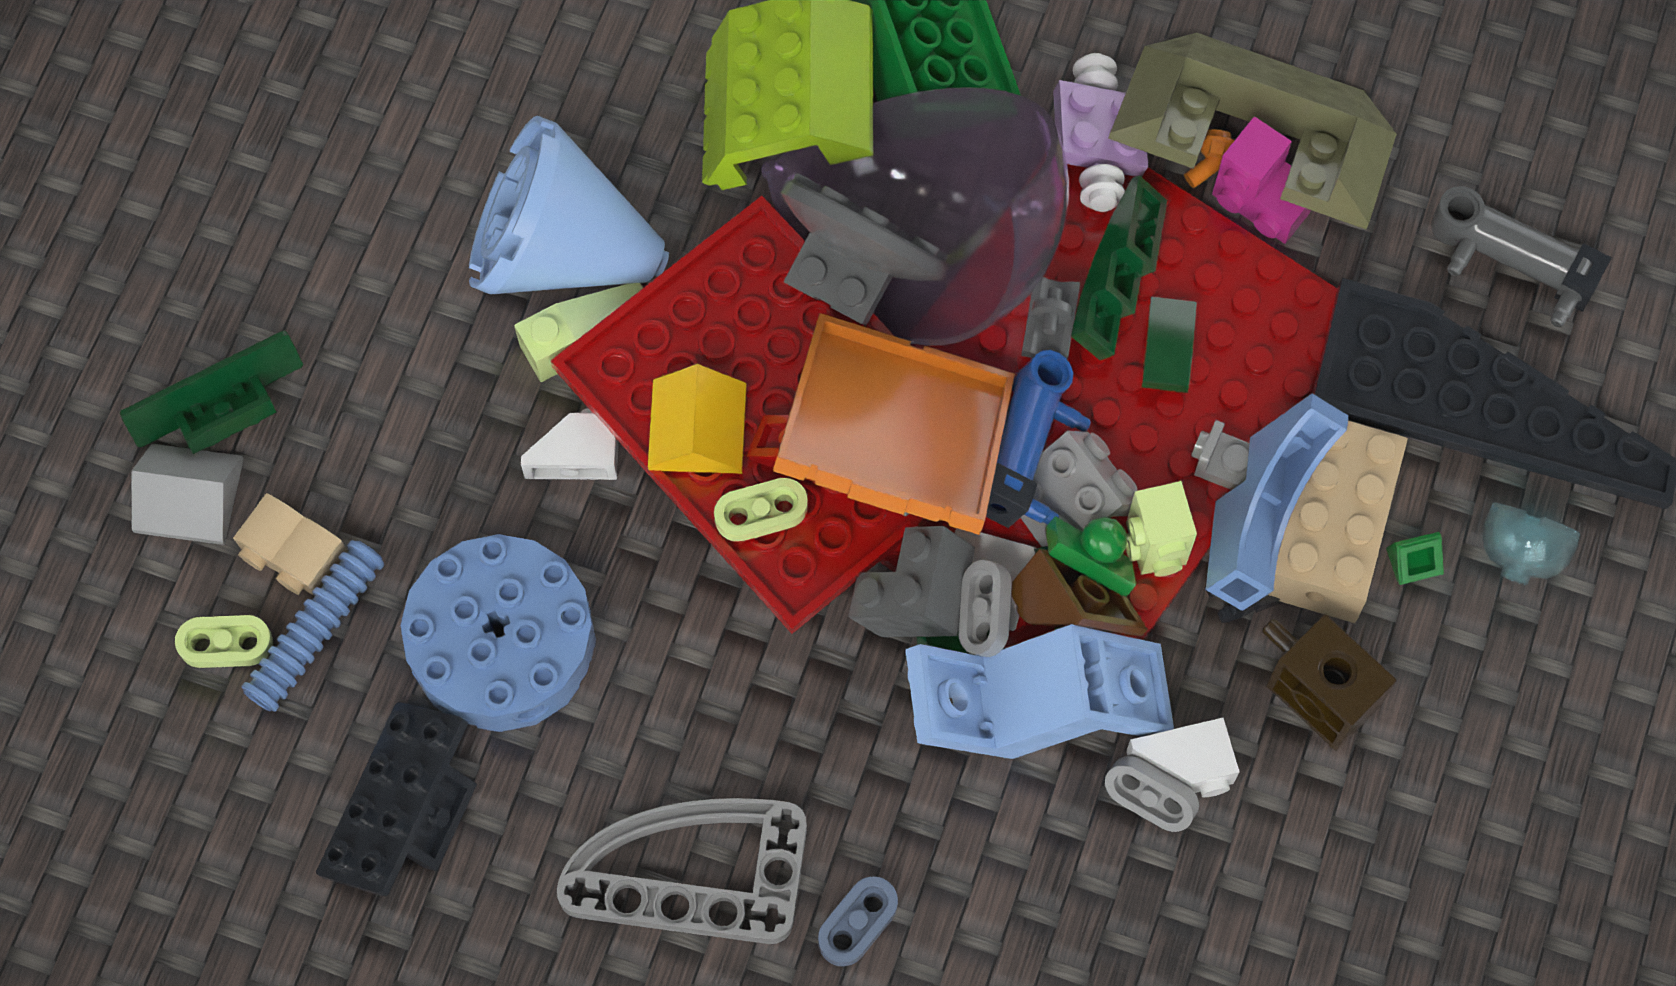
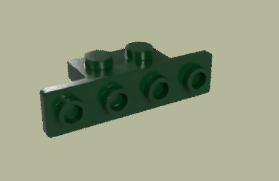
[119,330,303,454]

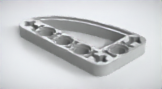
[557,798,807,944]

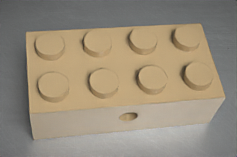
[1268,421,1408,623]

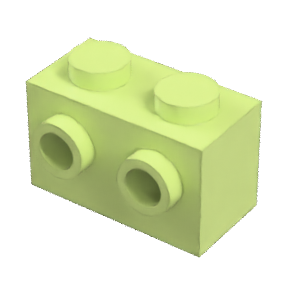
[1126,481,1197,577]

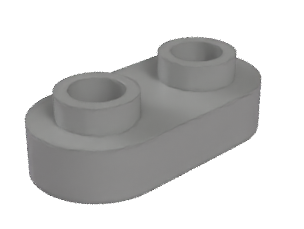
[959,560,1012,657]
[1105,756,1199,832]

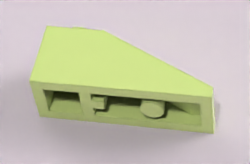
[514,283,643,382]

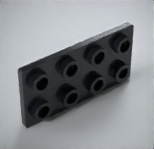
[316,702,477,897]

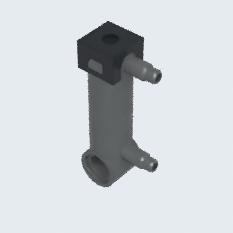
[1431,186,1612,327]

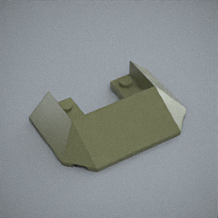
[1108,33,1397,229]

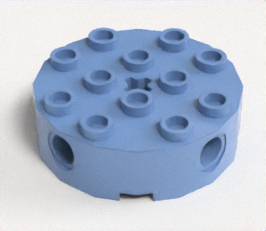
[400,534,596,732]

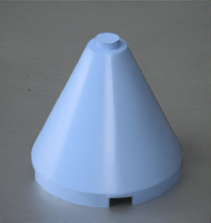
[469,116,669,294]

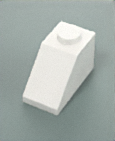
[521,408,618,480]
[1126,718,1239,797]

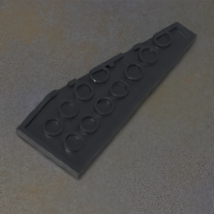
[1312,278,1676,509]

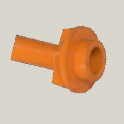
[1184,129,1235,188]

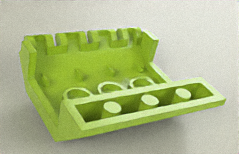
[702,0,873,190]

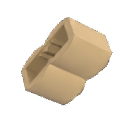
[233,493,348,595]

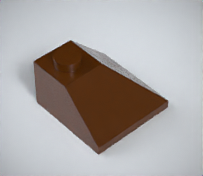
[1011,549,1148,636]

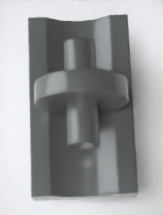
[1021,275,1080,360]

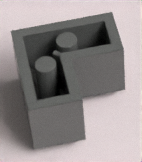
[848,526,975,637]

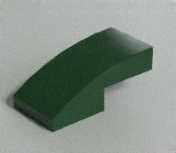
[1142,297,1197,393]

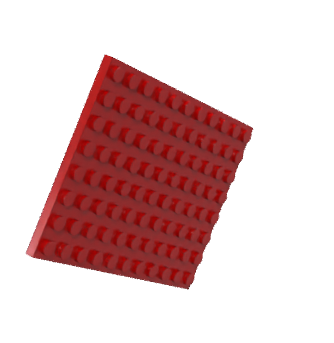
[880,150,1337,649]

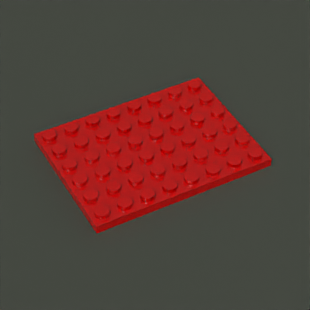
[551,196,929,634]

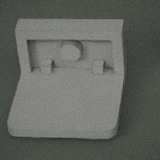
[1021,431,1137,547]

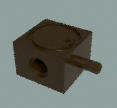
[1262,614,1397,751]

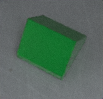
[1386,532,1444,585]

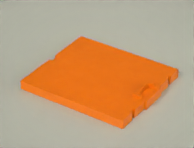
[773,313,1015,535]

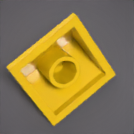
[648,364,747,474]

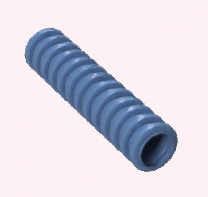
[241,540,385,712]

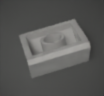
[131,444,244,545]

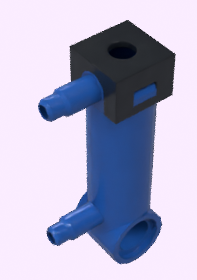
[986,350,1091,528]

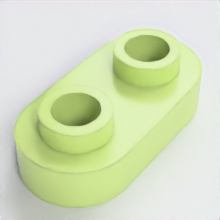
[714,478,808,542]
[175,615,273,668]

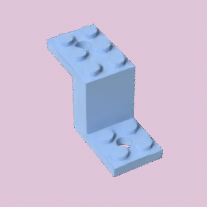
[905,624,1174,759]

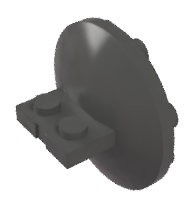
[780,173,949,326]

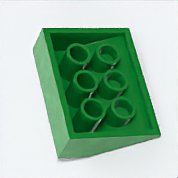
[851,0,1025,138]

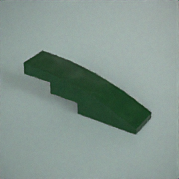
[1071,175,1168,360]

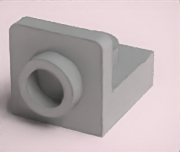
[1191,420,1250,490]

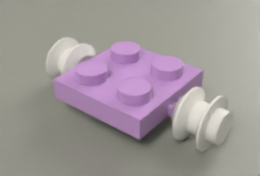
[1053,53,1148,212]

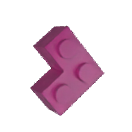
[1212,116,1312,244]

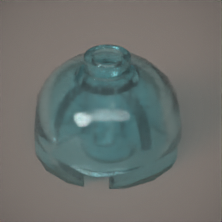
[1482,503,1581,585]

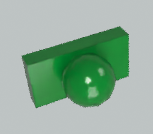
[1045,516,1136,597]

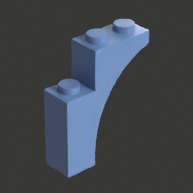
[1206,394,1348,611]

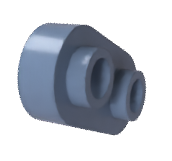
[818,877,898,966]

